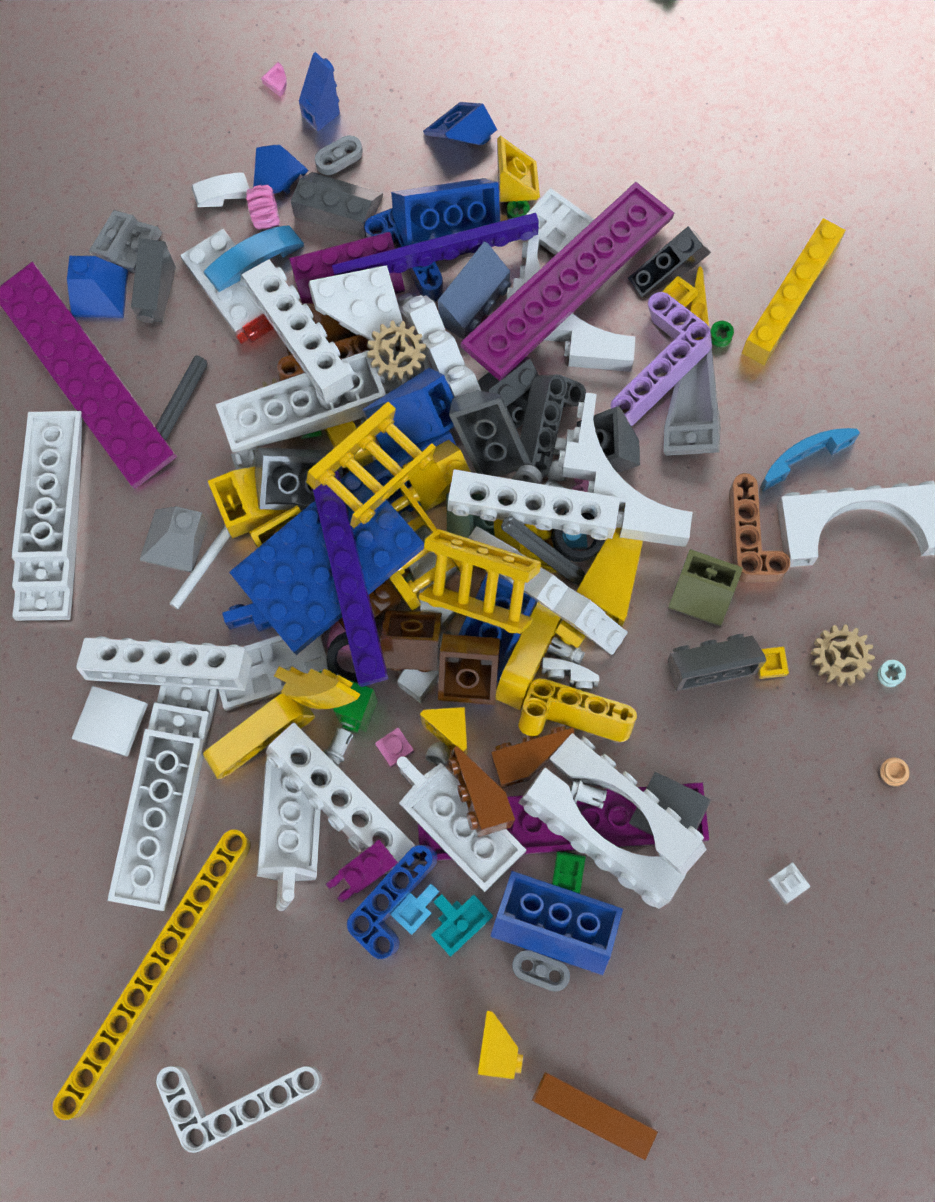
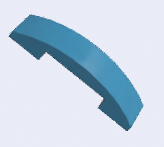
[204,226,304,292]
[760,428,860,492]

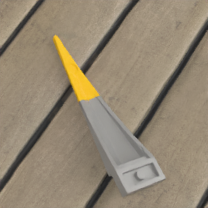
[664,266,721,456]

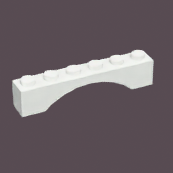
[549,733,707,876]
[518,768,686,909]

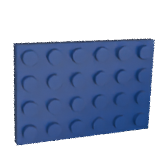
[229,471,424,655]

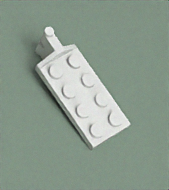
[257,755,323,911]
[397,756,526,893]

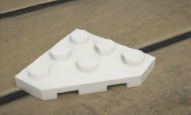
[308,265,408,346]

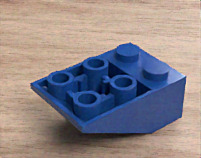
[362,368,455,454]

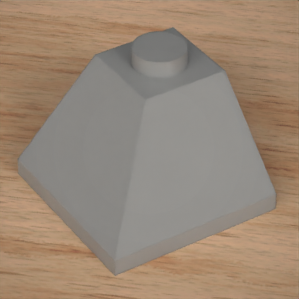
[140,506,208,573]

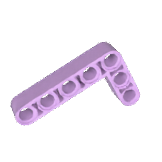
[610,292,712,426]

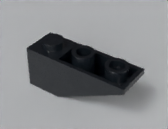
[628,226,711,298]

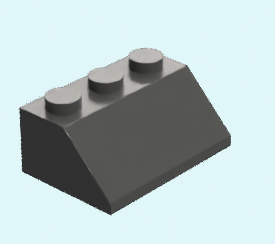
[291,172,383,238]
[449,390,532,477]
[255,448,343,510]
[667,634,766,691]

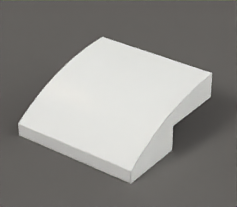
[71,686,148,757]

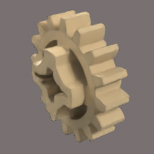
[367,320,426,381]
[811,624,875,686]

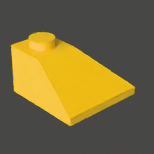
[402,440,471,512]
[478,1011,523,1079]

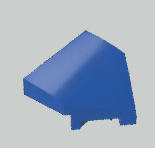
[253,145,309,195]

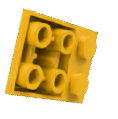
[208,466,288,539]

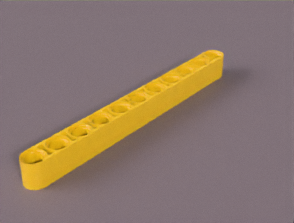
[53,829,251,1120]

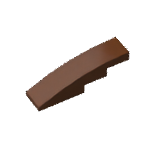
[532,1072,658,1160]

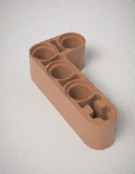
[729,473,791,583]

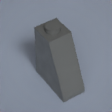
[131,238,176,323]

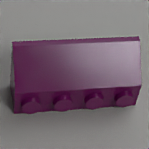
[289,232,405,304]

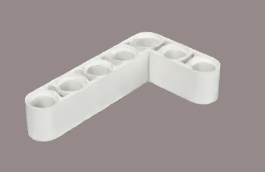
[156,1066,322,1153]

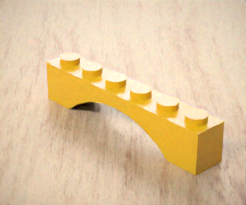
[742,218,846,366]

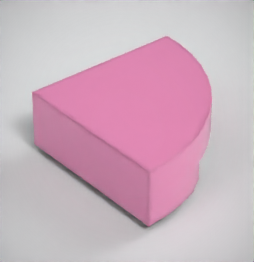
[261,62,287,97]

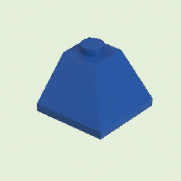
[423,102,497,145]
[67,256,128,318]

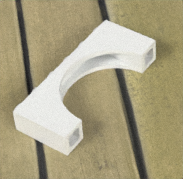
[777,481,935,567]

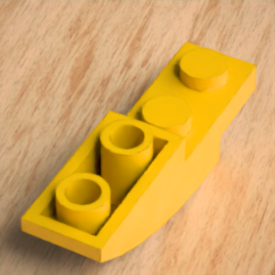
[274,666,360,709]

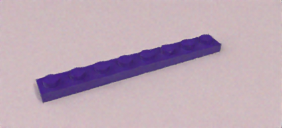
[332,213,539,276]
[313,470,389,687]

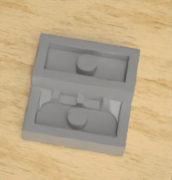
[89,210,162,273]

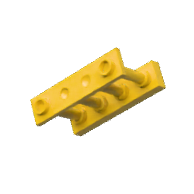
[306,402,436,528]
[389,484,462,611]
[419,529,541,634]

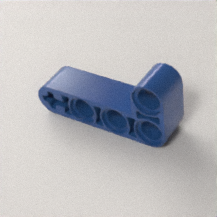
[364,208,444,302]
[347,845,438,959]

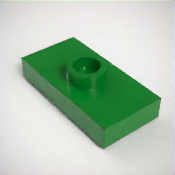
[552,851,586,894]

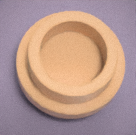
[880,758,910,787]

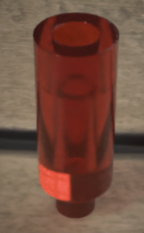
[236,313,274,345]

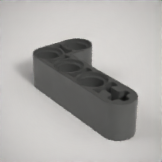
[520,374,586,478]

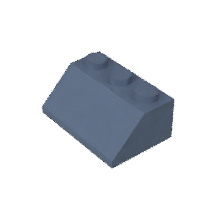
[438,242,511,340]

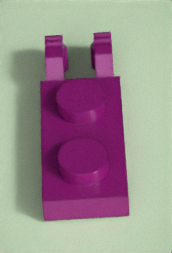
[326,839,398,903]

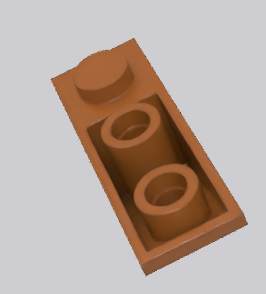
[491,726,575,789]
[448,746,515,837]

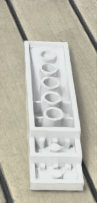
[215,346,431,452]
[12,411,82,621]
[107,685,218,911]

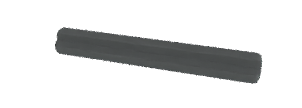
[156,355,207,440]
[501,516,586,585]

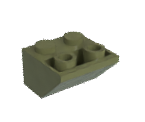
[668,549,743,627]

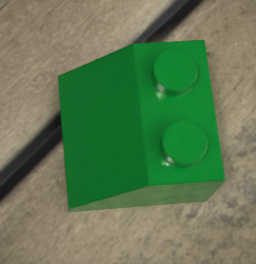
[319,671,378,733]

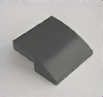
[629,772,711,836]

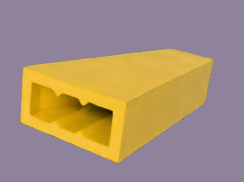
[576,527,643,627]

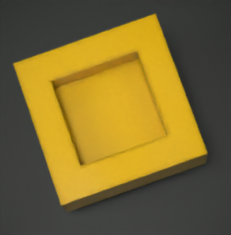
[662,276,698,307]
[555,620,586,648]
[758,646,789,679]

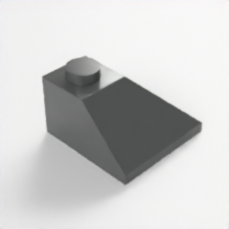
[577,406,640,472]

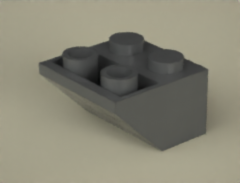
[478,357,539,429]

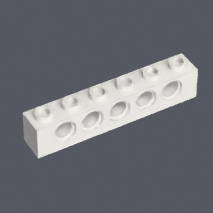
[242,259,354,403]
[447,469,620,540]
[76,636,252,691]
[266,722,416,875]

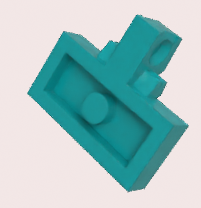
[431,894,494,957]

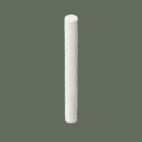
[169,525,231,610]

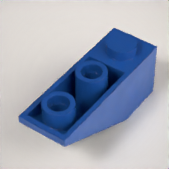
[299,52,340,132]

